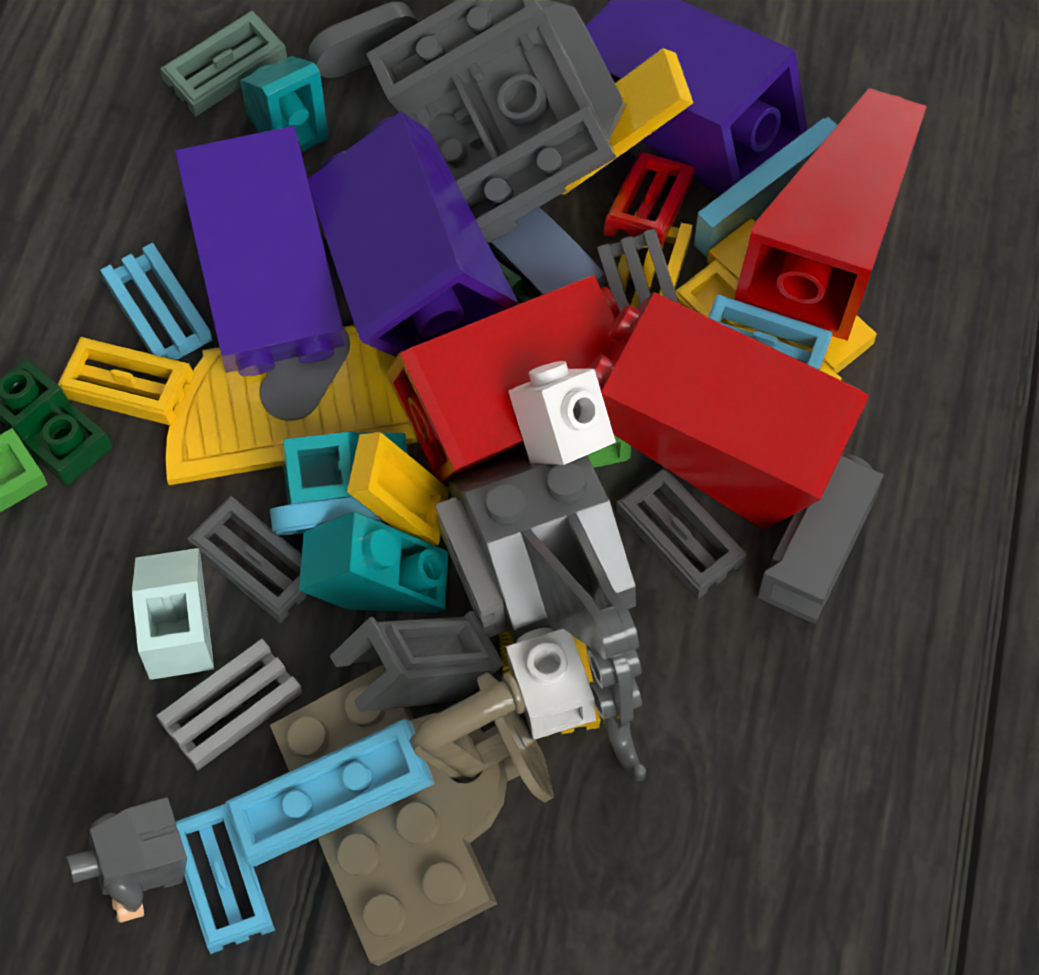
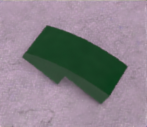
[0,358,114,486]

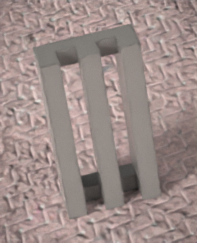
[435,497,506,637]
[156,639,302,771]

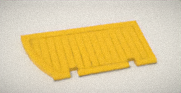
[166,325,418,485]

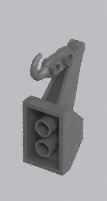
[447,452,646,781]

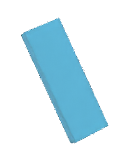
[694,117,837,257]
[226,719,435,866]

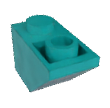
[281,432,408,505]
[299,511,449,613]

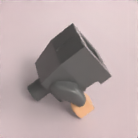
[65,797,187,923]

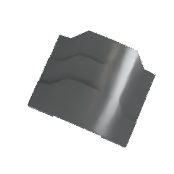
[366,0,626,243]

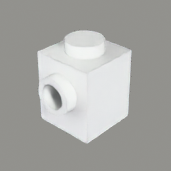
[508,361,616,465]
[506,628,596,740]

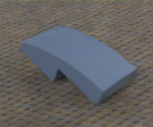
[488,207,608,297]

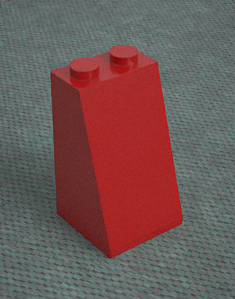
[734,88,927,341]
[386,275,620,483]
[589,292,869,530]

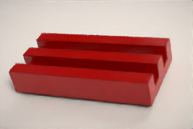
[603,152,695,248]

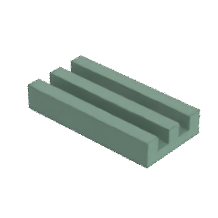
[160,11,287,117]

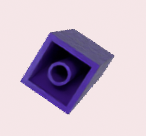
[586,0,808,196]
[308,111,518,358]
[175,125,345,376]

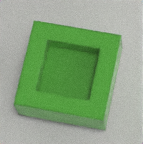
[0,428,48,512]

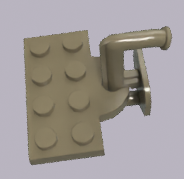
[270,664,554,966]

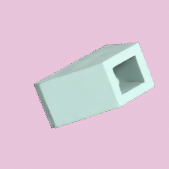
[132,548,214,680]

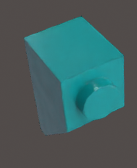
[240,56,329,152]

